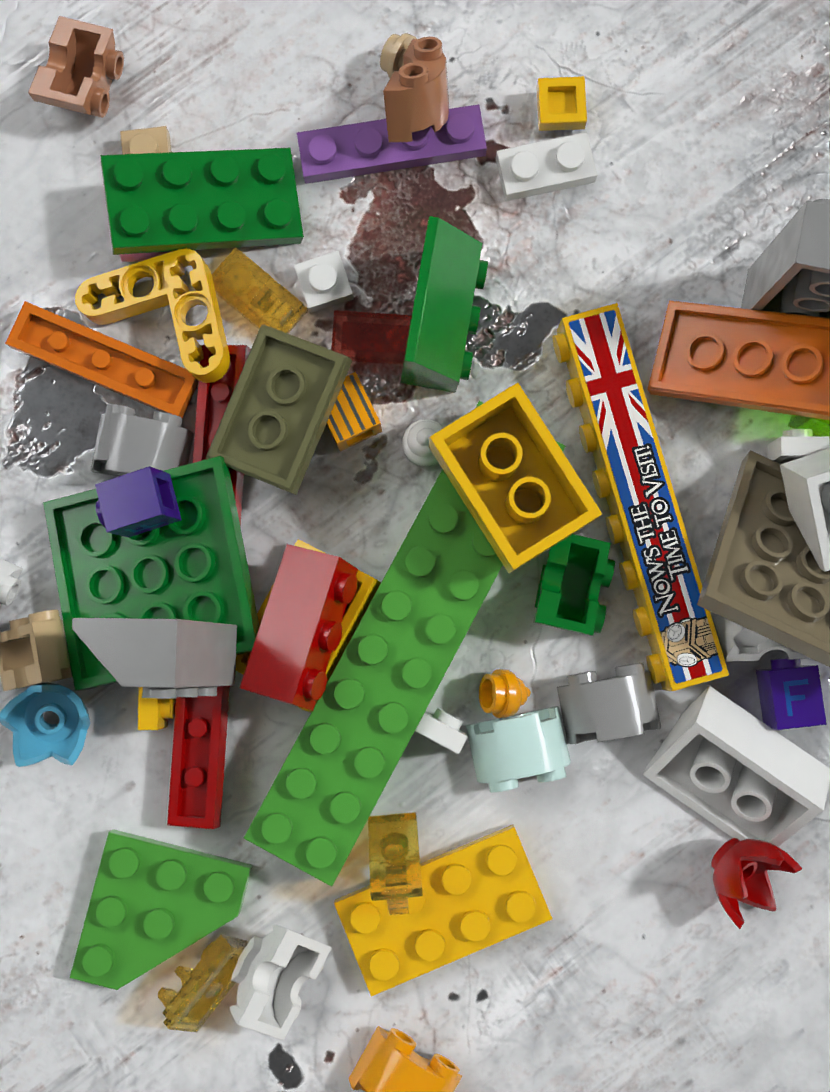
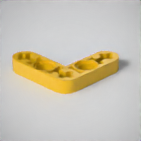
[75,248,230,383]

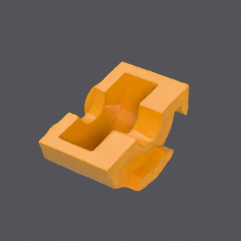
[349,1026,462,1092]

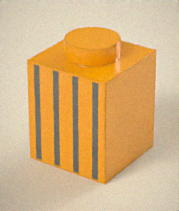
[326,371,382,452]

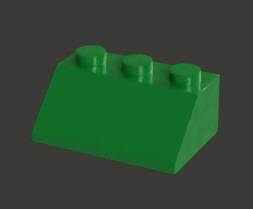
[400,216,488,393]

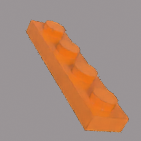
[5,301,198,419]

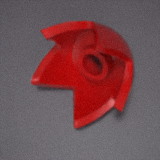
[711,838,802,929]

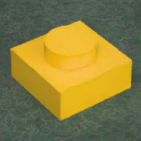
[536,76,587,131]
[138,687,176,730]

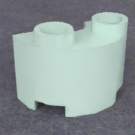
[466,706,571,793]

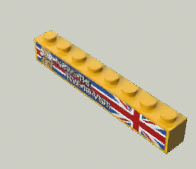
[552,303,729,691]

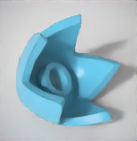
[0,683,91,767]

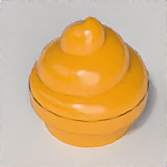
[479,669,531,718]

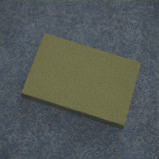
[206,324,352,495]

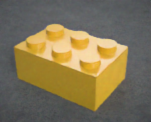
[429,382,602,574]

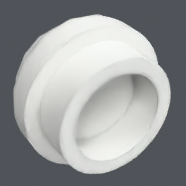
[402,419,444,467]

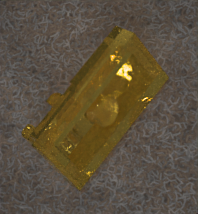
[211,247,308,334]
[368,812,423,916]
[158,934,249,1033]

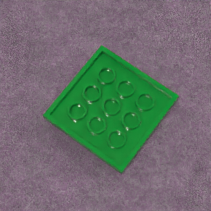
[43,456,260,691]

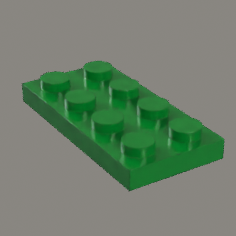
[101,148,304,255]

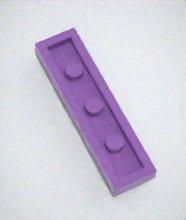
[297,104,487,184]

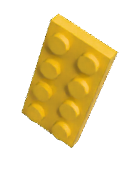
[334,824,553,996]

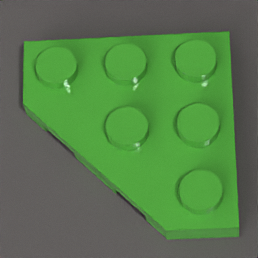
[70,829,252,990]

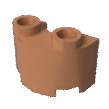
[28,16,124,118]
[383,37,449,142]

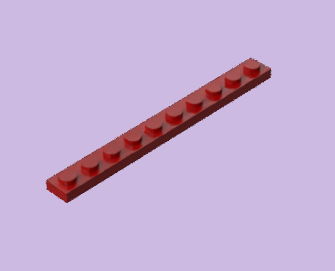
[167,345,251,829]

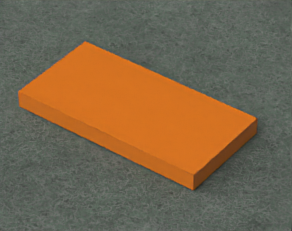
[647,300,830,420]

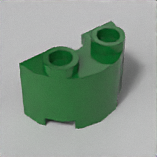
[533,534,615,636]

